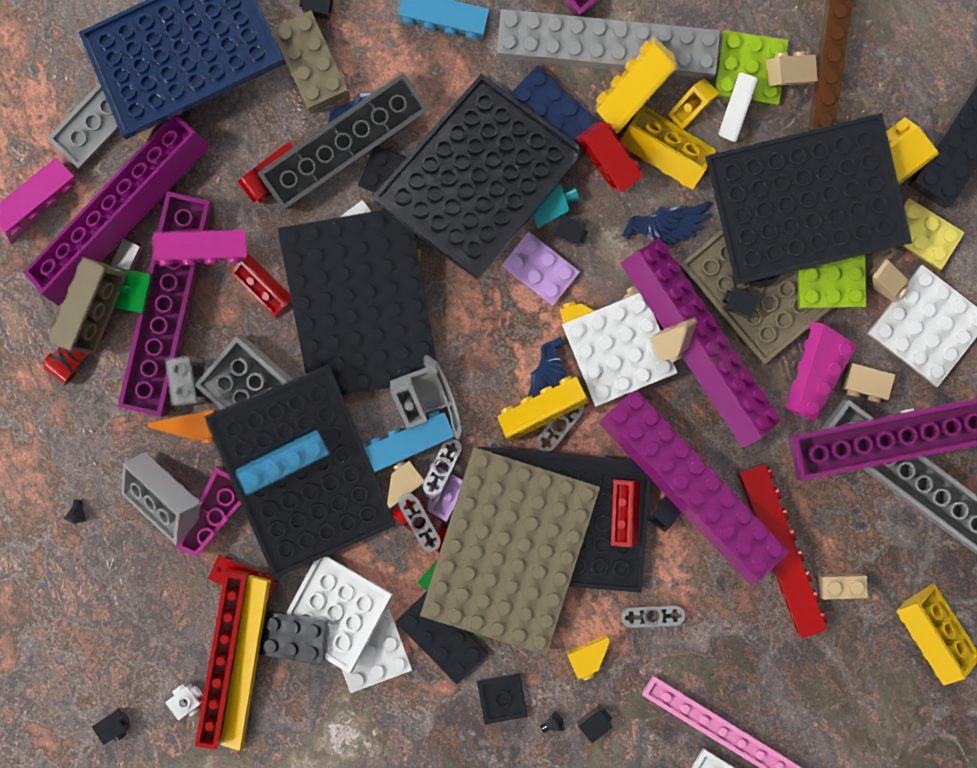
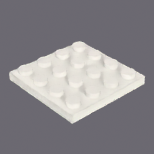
[867,265,977,387]
[562,293,677,406]
[286,556,394,674]

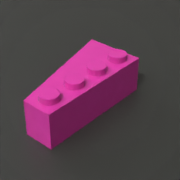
[0,158,76,244]
[152,230,246,266]
[785,321,857,422]
[176,466,241,557]

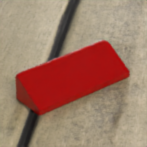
[230,254,292,318]
[611,479,640,547]

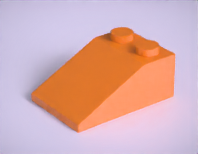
[147,410,218,444]

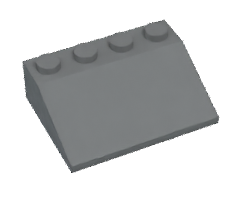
[194,335,292,409]

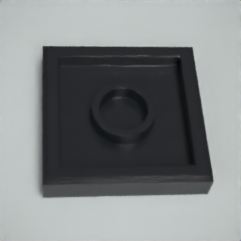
[477,673,528,725]

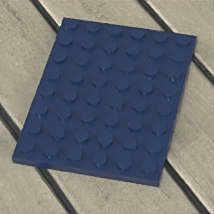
[79,0,286,140]

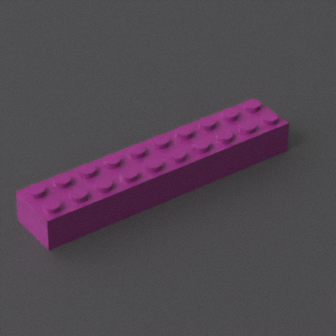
[24,115,210,306]
[117,191,215,417]
[620,238,781,448]
[599,390,789,586]
[788,398,977,481]

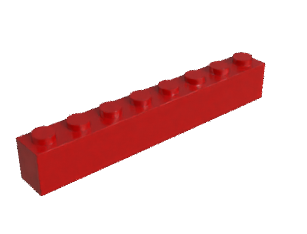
[737,463,828,639]
[195,568,250,750]

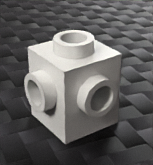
[166,683,203,720]

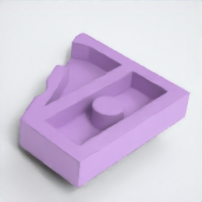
[428,463,463,522]

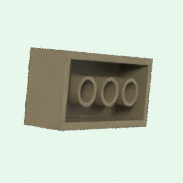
[271,11,350,113]
[49,258,128,354]

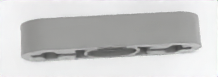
[536,406,584,452]
[423,439,462,499]
[398,493,440,552]
[621,605,685,628]

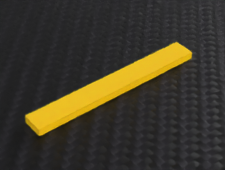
[220,575,271,751]

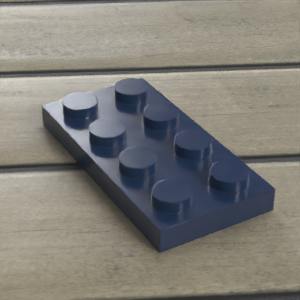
[510,65,599,146]

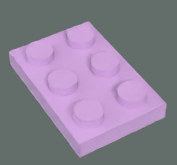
[501,231,580,306]

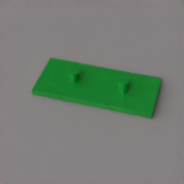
[114,267,153,314]

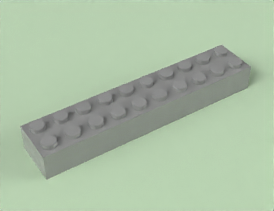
[497,9,720,79]
[821,400,977,555]

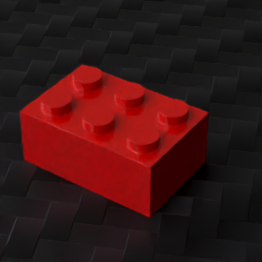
[575,122,643,192]

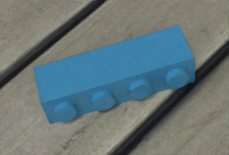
[398,0,489,41]
[364,410,455,472]
[236,430,329,494]

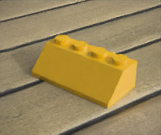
[596,38,676,134]
[620,105,717,190]
[886,117,939,185]
[497,376,589,442]
[896,583,977,685]

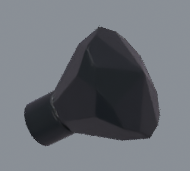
[64,499,86,524]
[540,711,565,733]

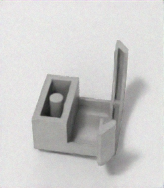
[390,355,462,440]

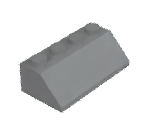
[121,452,201,545]

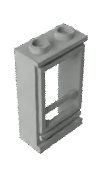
[166,357,210,405]

